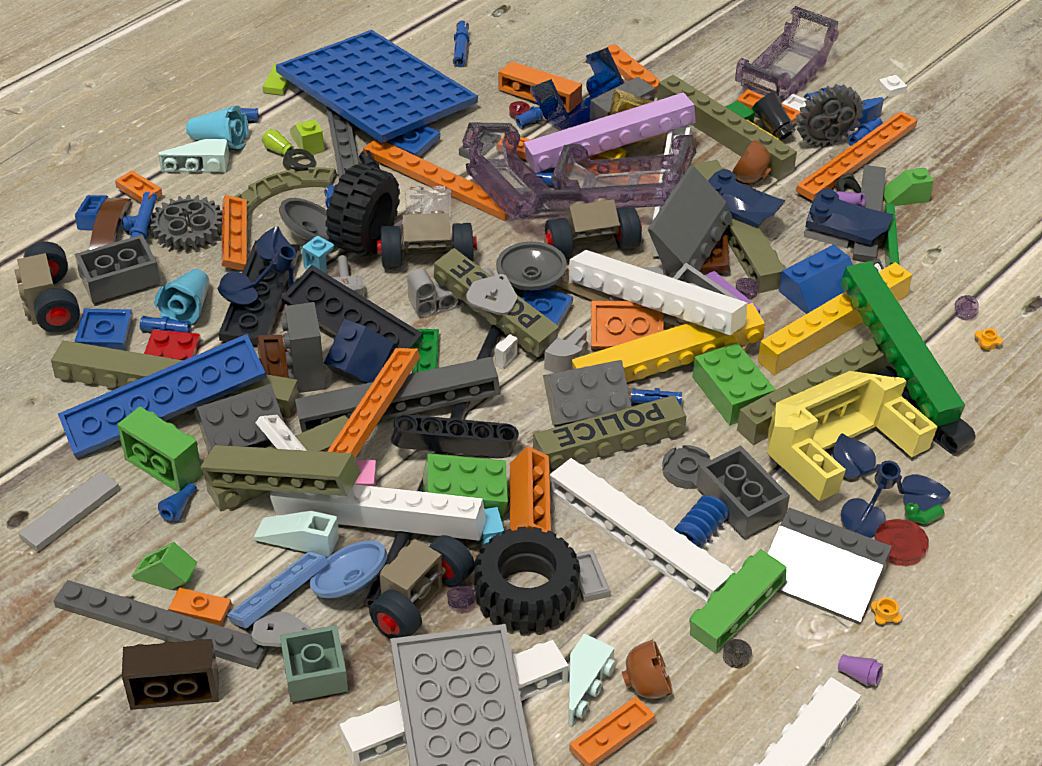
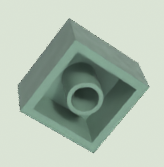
[280,625,348,702]

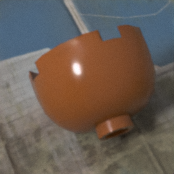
[732,139,772,184]
[622,639,673,699]

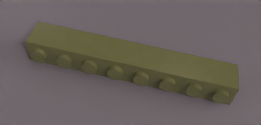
[657,75,797,181]
[693,160,786,293]
[737,337,894,445]

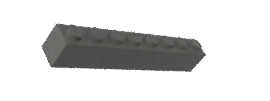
[295,357,500,433]

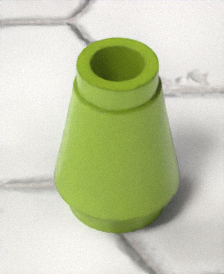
[262,129,294,155]

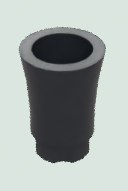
[752,92,796,141]

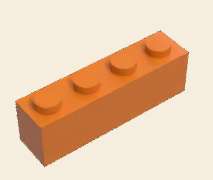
[498,61,582,113]
[510,446,551,533]

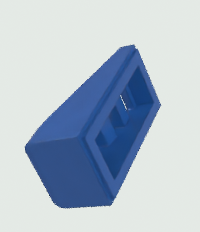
[75,195,109,230]

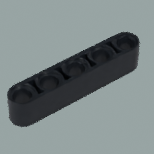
[875,366,976,454]
[390,414,519,457]

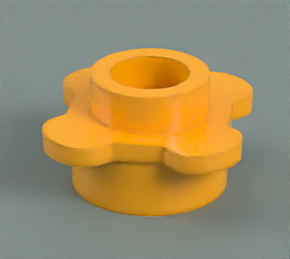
[974,328,1003,350]
[871,597,902,625]

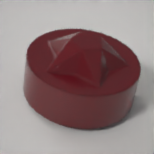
[509,101,530,119]

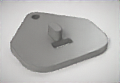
[466,274,517,315]
[252,611,311,647]

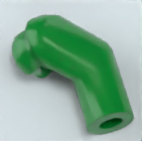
[904,503,945,525]

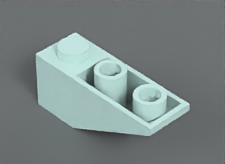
[158,139,229,173]
[253,511,339,557]
[568,634,616,727]

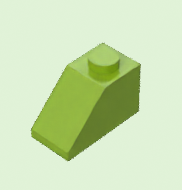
[290,119,324,157]

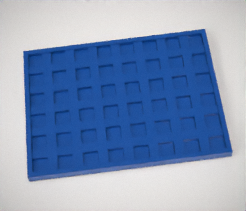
[276,30,478,143]

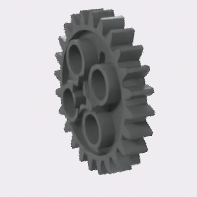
[795,84,864,147]
[150,195,222,250]

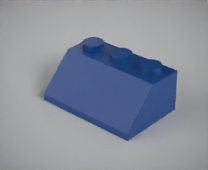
[779,244,853,314]

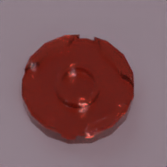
[874,519,929,566]

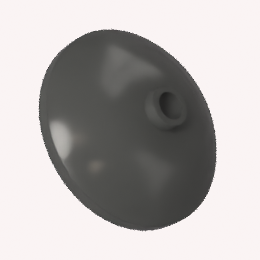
[279,198,331,242]
[496,241,567,291]

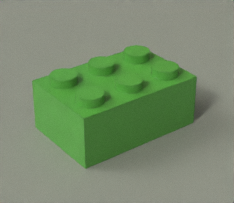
[692,342,776,426]
[117,406,203,492]
[423,454,508,521]

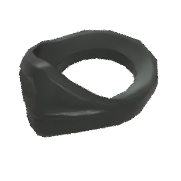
[283,148,316,171]
[835,173,861,193]

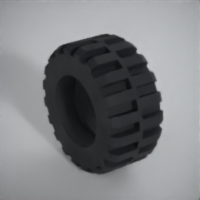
[325,164,400,256]
[474,526,580,634]

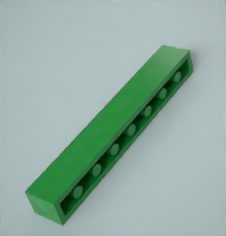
[841,261,966,426]

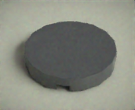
[662,445,711,489]

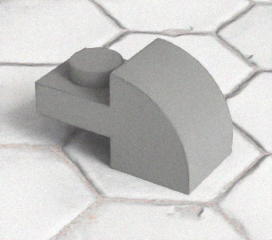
[544,327,588,373]

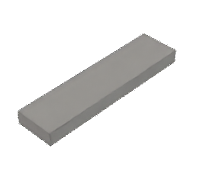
[19,471,120,552]

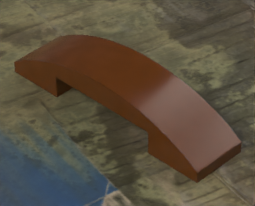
[89,198,132,250]

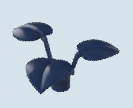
[217,226,299,306]
[833,433,951,538]

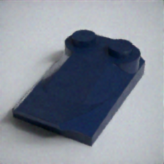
[708,169,785,228]
[805,189,894,245]

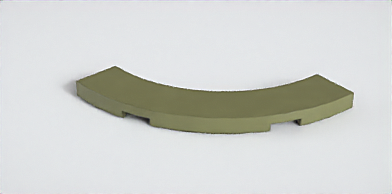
[235,167,337,218]

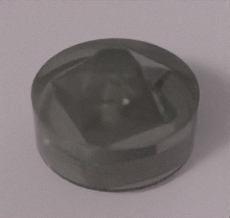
[723,639,752,668]

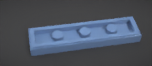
[227,551,329,628]

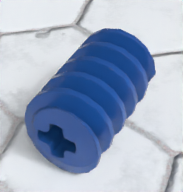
[674,495,729,547]

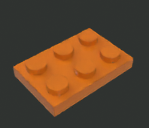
[591,301,664,349]

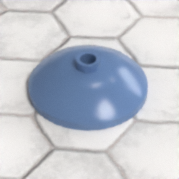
[310,540,387,599]

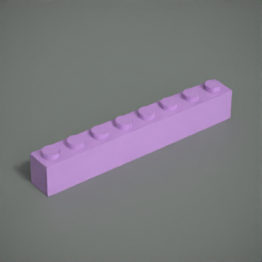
[524,92,696,173]

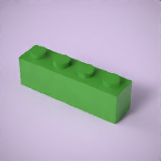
[689,549,787,654]

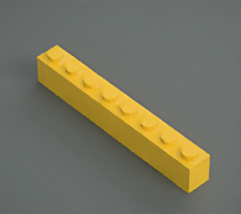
[758,262,913,375]
[572,303,765,383]

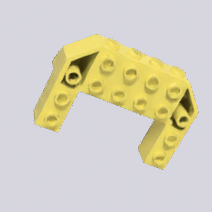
[767,371,938,501]

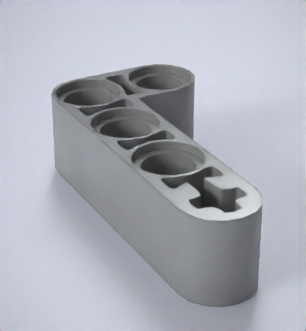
[407,268,495,317]

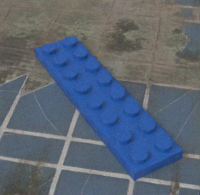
[58,334,267,459]

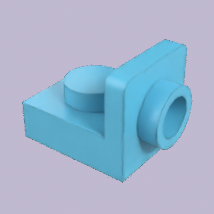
[302,236,334,273]

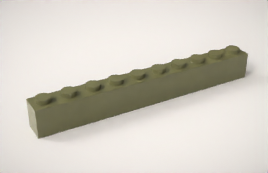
[51,340,299,418]

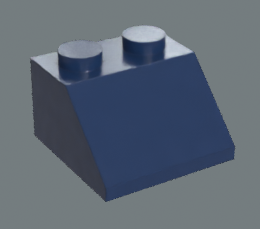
[324,319,395,384]

